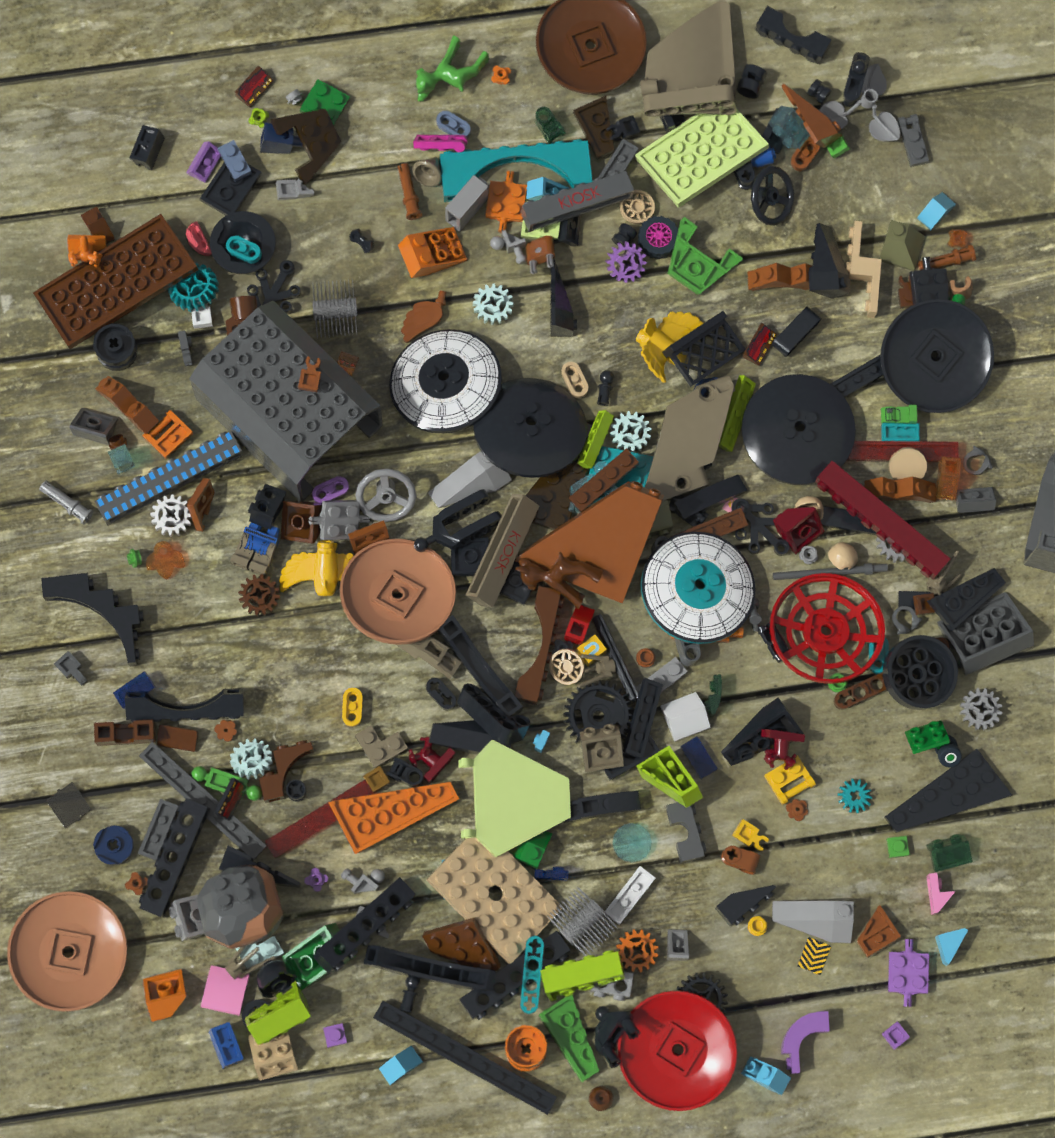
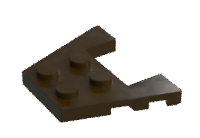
[270,108,342,184]

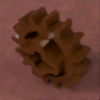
[238,574,281,617]

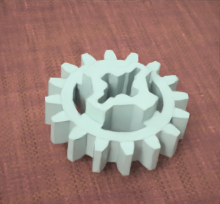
[473,283,513,325]
[610,411,651,452]
[230,739,273,779]

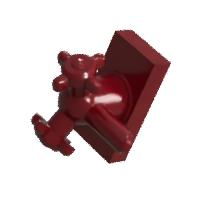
[761,729,805,770]
[409,736,456,784]

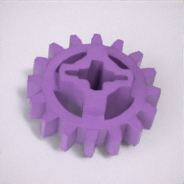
[605,241,647,283]

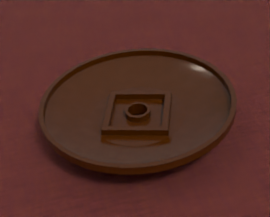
[536,0,646,94]

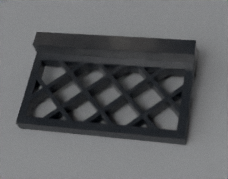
[662,311,746,387]

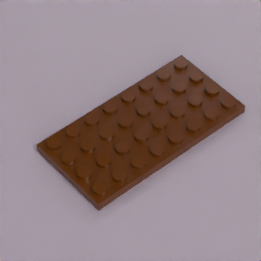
[33,214,199,349]

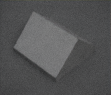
[69,407,118,445]

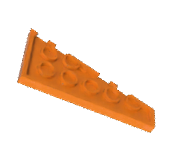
[328,781,459,854]

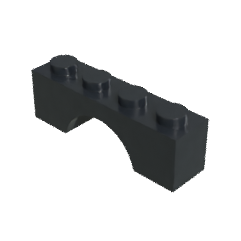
[755,5,832,64]

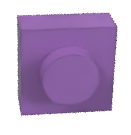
[881,1021,910,1050]
[323,1023,347,1048]

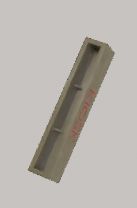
[465,494,539,608]

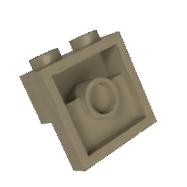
[580,724,624,772]

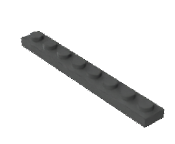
[139,742,267,860]

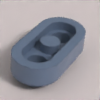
[436,111,470,138]

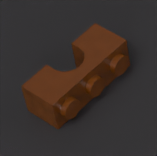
[94,720,156,746]

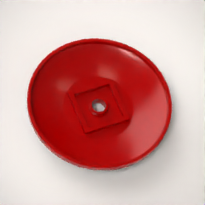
[617,990,737,1111]

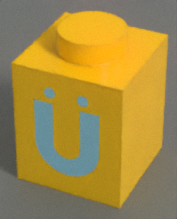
[576,635,607,666]

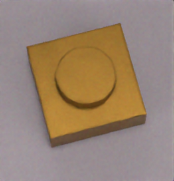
[363,766,390,793]

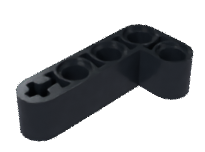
[457,683,531,745]

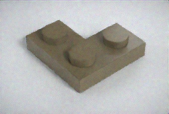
[355,725,408,769]

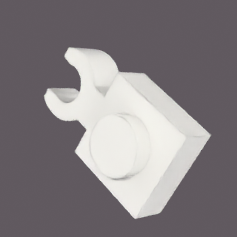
[192,303,213,329]

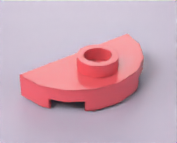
[186,221,212,256]

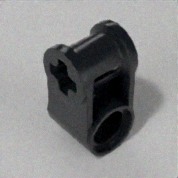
[733,160,755,190]
[385,757,424,788]

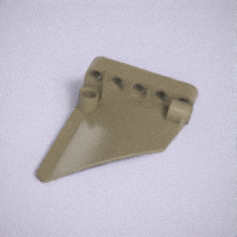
[640,0,737,117]

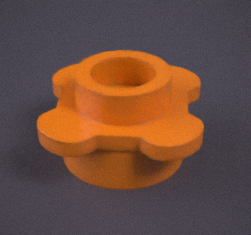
[491,66,511,85]

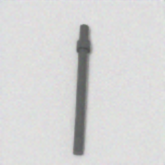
[773,563,888,580]

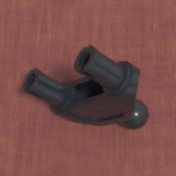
[843,52,870,107]
[595,1006,640,1068]

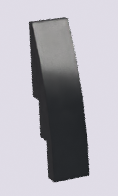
[674,475,748,521]

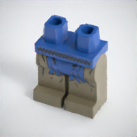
[230,523,280,577]

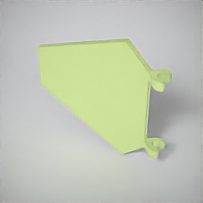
[458,740,571,857]

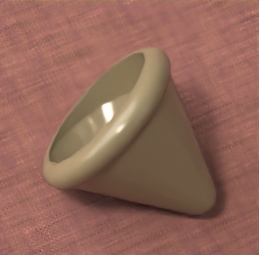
[412,157,442,187]

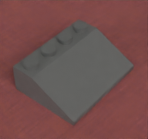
[937,592,1034,676]

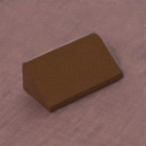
[157,725,199,752]

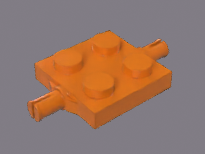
[485,171,527,233]

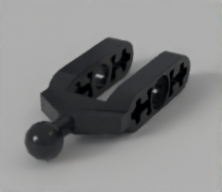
[414,489,502,553]

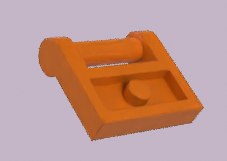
[142,410,193,459]

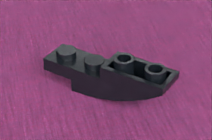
[563,791,642,823]

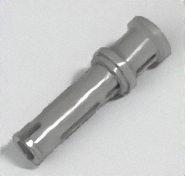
[39,480,94,525]

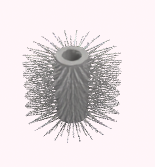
[312,279,357,338]
[547,886,618,956]

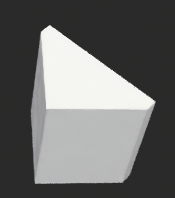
[660,692,710,742]

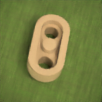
[561,362,588,398]

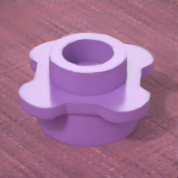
[304,868,328,892]

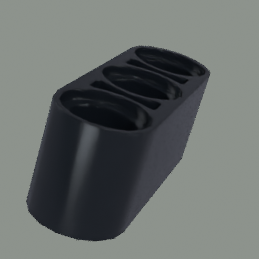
[772,306,822,357]

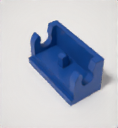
[208,1022,244,1069]

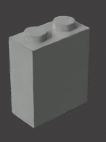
[445,175,488,232]

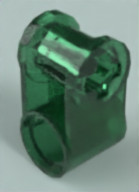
[535,107,566,144]

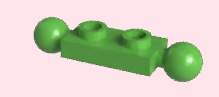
[192,766,262,801]

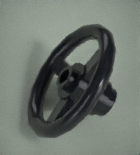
[751,166,794,226]

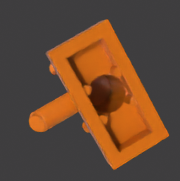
[67,235,107,267]

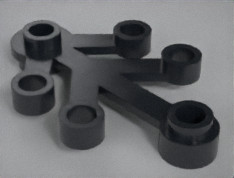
[247,260,301,313]
[731,498,789,556]

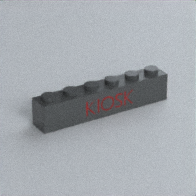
[521,171,634,232]

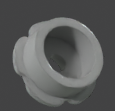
[286,89,303,105]
[799,546,818,564]

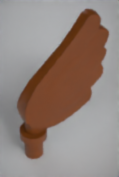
[401,291,447,343]

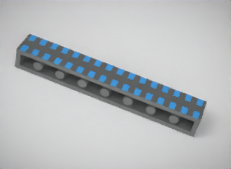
[95,431,243,525]

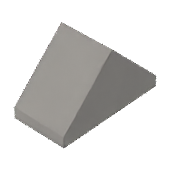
[667,930,689,961]

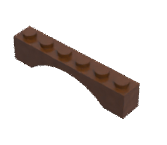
[515,586,564,705]

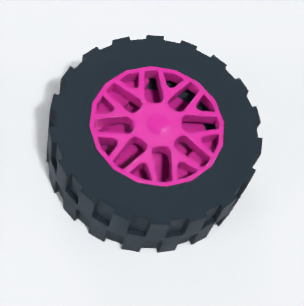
[638,216,678,259]

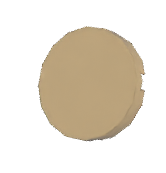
[889,447,927,480]

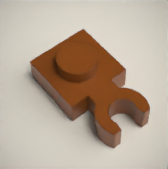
[298,356,321,393]

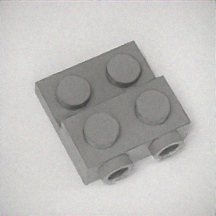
[169,894,205,941]

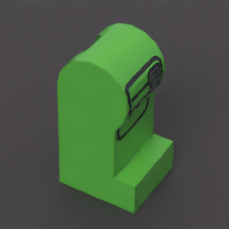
[881,405,917,424]

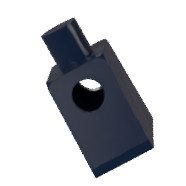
[260,123,303,154]

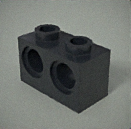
[248,484,287,530]

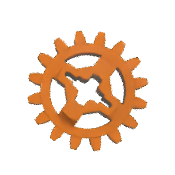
[616,929,659,973]

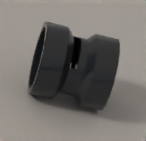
[807,79,832,104]
[612,223,637,246]
[286,780,307,802]

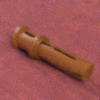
[397,163,423,220]
[918,245,976,270]

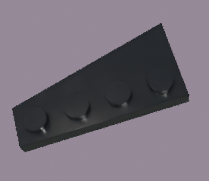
[927,568,1006,631]

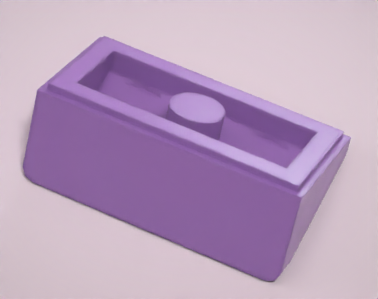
[186,141,221,183]

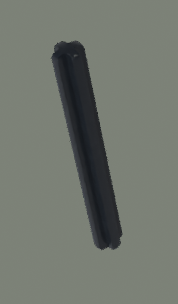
[593,614,639,702]

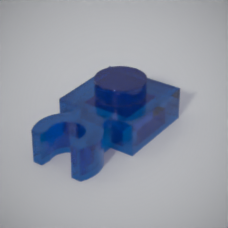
[535,867,569,881]

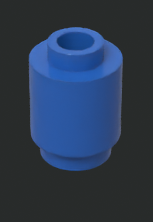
[751,147,776,168]

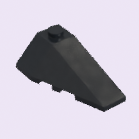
[721,697,804,766]
[428,720,511,755]

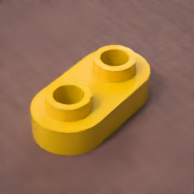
[342,688,363,727]

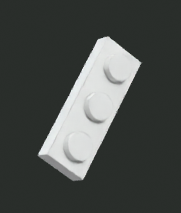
[605,866,655,925]

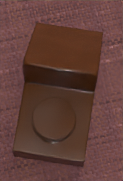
[80,207,115,244]

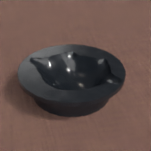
[210,211,276,274]

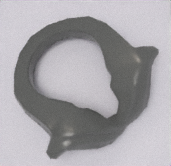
[963,446,993,475]
[892,606,922,635]

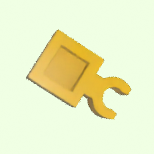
[732,819,769,851]

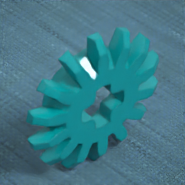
[837,779,873,814]

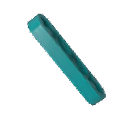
[520,936,544,1014]

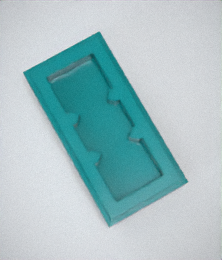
[881,423,920,443]

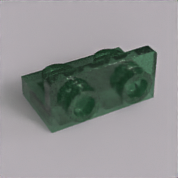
[926,834,973,872]

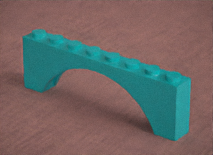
[440,139,592,202]

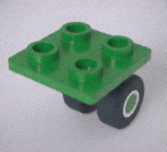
[905,720,962,767]

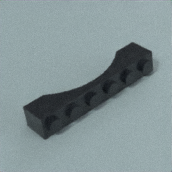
[438,615,523,717]
[125,688,244,722]

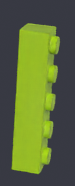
[577,410,614,469]

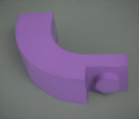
[781,1011,830,1074]

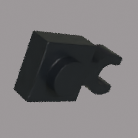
[606,115,641,140]

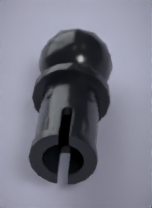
[597,370,614,406]
[399,976,421,1013]

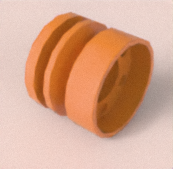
[505,1025,547,1072]

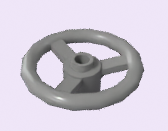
[355,468,417,522]

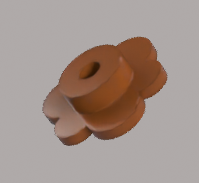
[214,720,237,742]
[786,799,808,821]

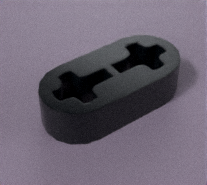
[426,678,456,711]

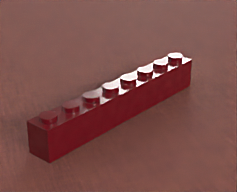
[815,461,950,580]

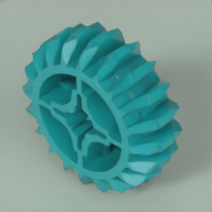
[168,262,219,312]

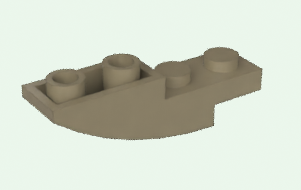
[395,636,462,679]

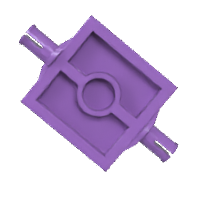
[888,939,929,1007]

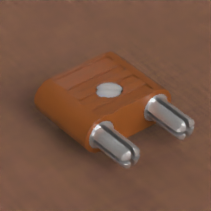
[526,236,555,274]

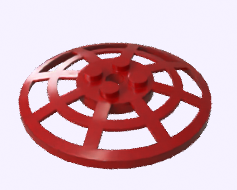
[769,573,885,684]

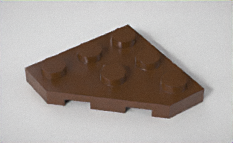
[422,917,501,971]

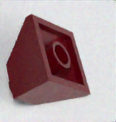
[773,507,825,555]

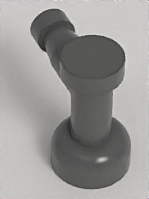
[749,597,762,632]

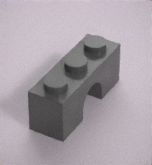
[665,802,707,864]

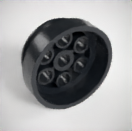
[883,635,958,710]

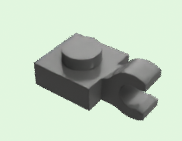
[54,651,87,686]

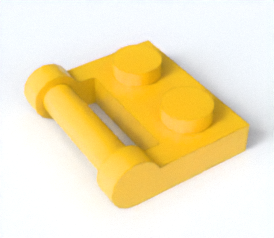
[764,755,816,805]

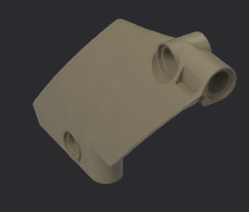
[645,375,735,500]

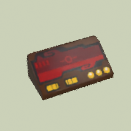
[235,66,274,108]
[743,323,777,366]

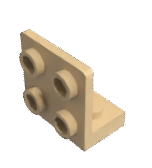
[248,1032,298,1081]

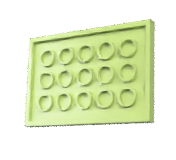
[635,110,769,208]

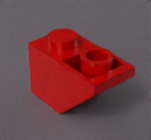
[564,605,595,645]

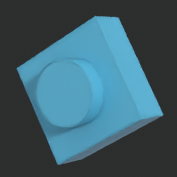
[533,730,550,753]

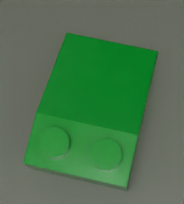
[282,923,356,990]

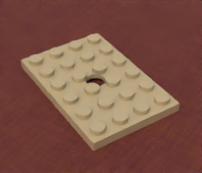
[426,829,562,964]

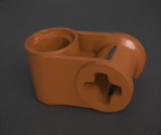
[721,845,761,875]

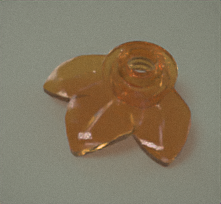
[146,541,185,580]

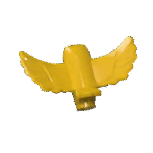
[636,311,704,383]
[279,540,354,596]

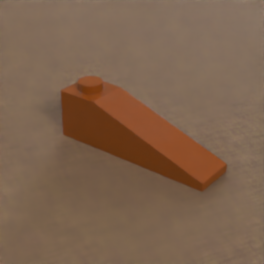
[781,84,842,148]

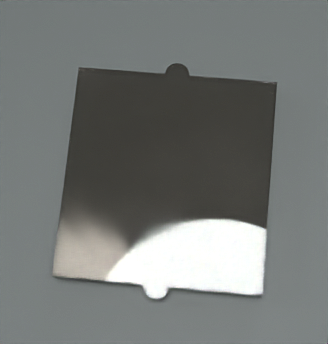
[46,782,92,829]

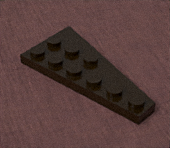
[525,423,593,530]

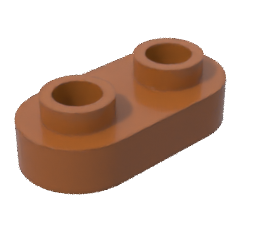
[791,137,820,171]

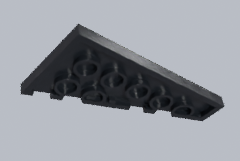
[884,749,1012,833]

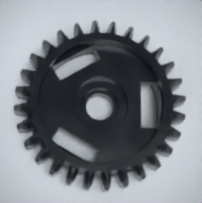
[563,680,634,744]

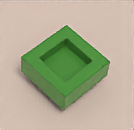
[827,132,850,159]
[886,836,909,858]

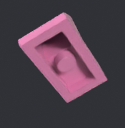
[926,873,955,915]

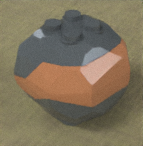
[196,865,284,949]

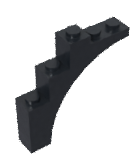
[41,573,144,667]
[363,945,496,991]

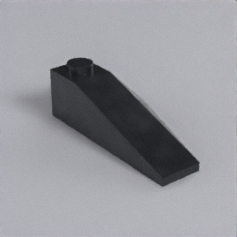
[808,223,850,299]
[550,259,577,337]
[219,845,301,888]

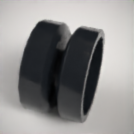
[93,324,138,371]

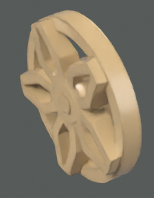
[620,190,655,224]
[549,648,585,685]

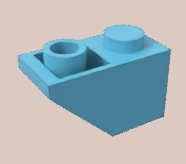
[741,1056,791,1096]

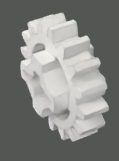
[150,494,192,537]

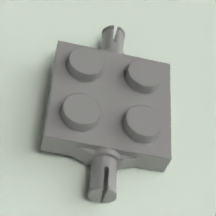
[309,500,370,540]

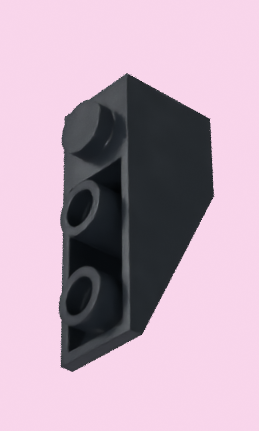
[715,885,776,926]

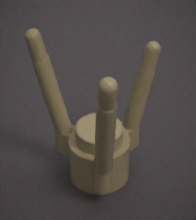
[926,550,961,596]
[572,654,615,688]
[225,946,276,980]

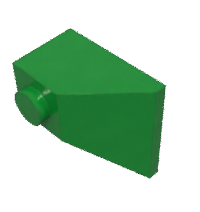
[508,831,552,870]

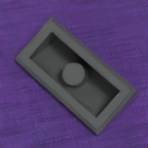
[955,487,996,513]

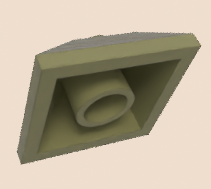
[879,220,924,271]

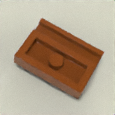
[348,520,390,554]

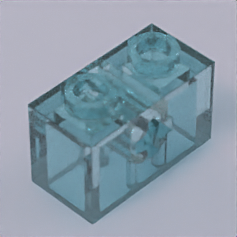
[768,106,810,149]

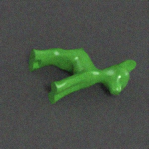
[416,36,489,102]

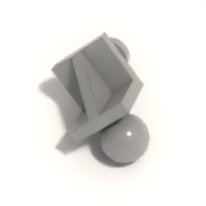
[490,230,527,264]
[341,869,385,894]

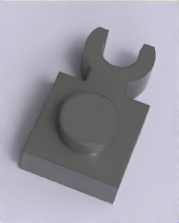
[178,331,193,367]

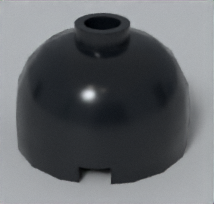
[257,960,297,998]

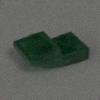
[705,674,722,717]

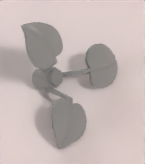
[819,64,900,141]

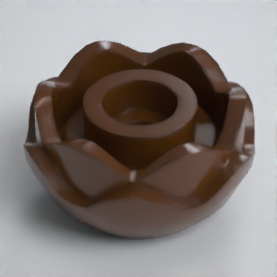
[589,1086,613,1111]

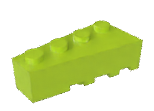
[540,950,625,1002]

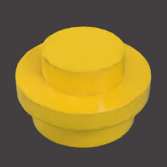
[748,916,767,936]

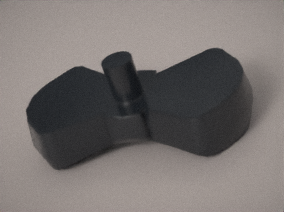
[349,229,374,253]

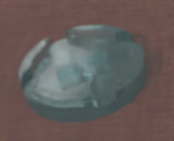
[612,823,652,863]

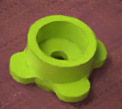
[248,108,270,128]

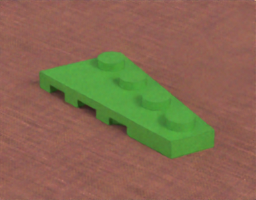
[538,995,599,1082]

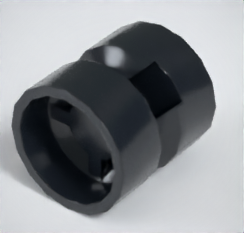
[736,64,767,99]

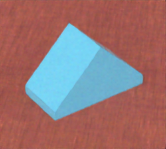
[917,192,956,230]
[935,928,968,966]
[379,1045,423,1085]

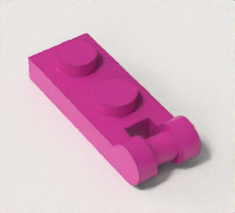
[413,135,468,152]

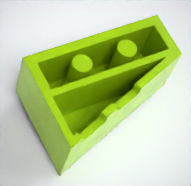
[636,746,703,808]
[245,981,311,1045]

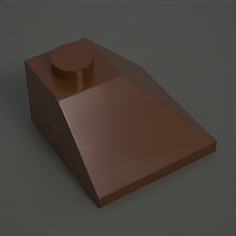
[281,501,322,544]

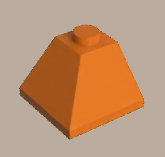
[143,969,186,1022]

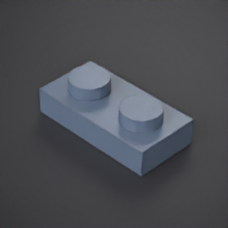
[217,140,252,182]

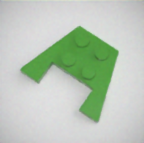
[667,217,743,295]

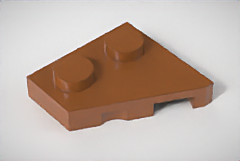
[187,478,215,532]
[857,905,901,958]

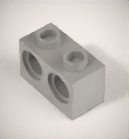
[590,972,634,1001]

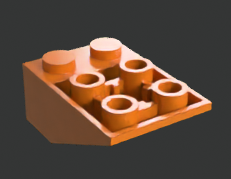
[398,227,467,278]

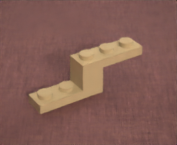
[846,221,882,318]

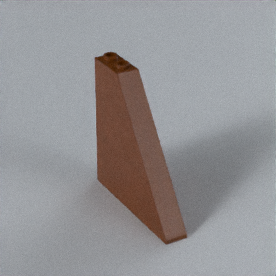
[515,481,664,603]

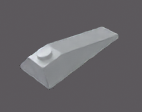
[428,451,512,508]
[772,901,854,943]

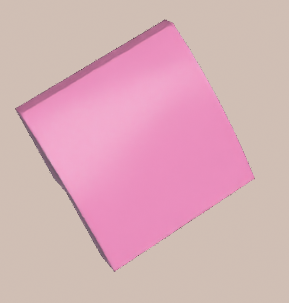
[201,965,250,1016]

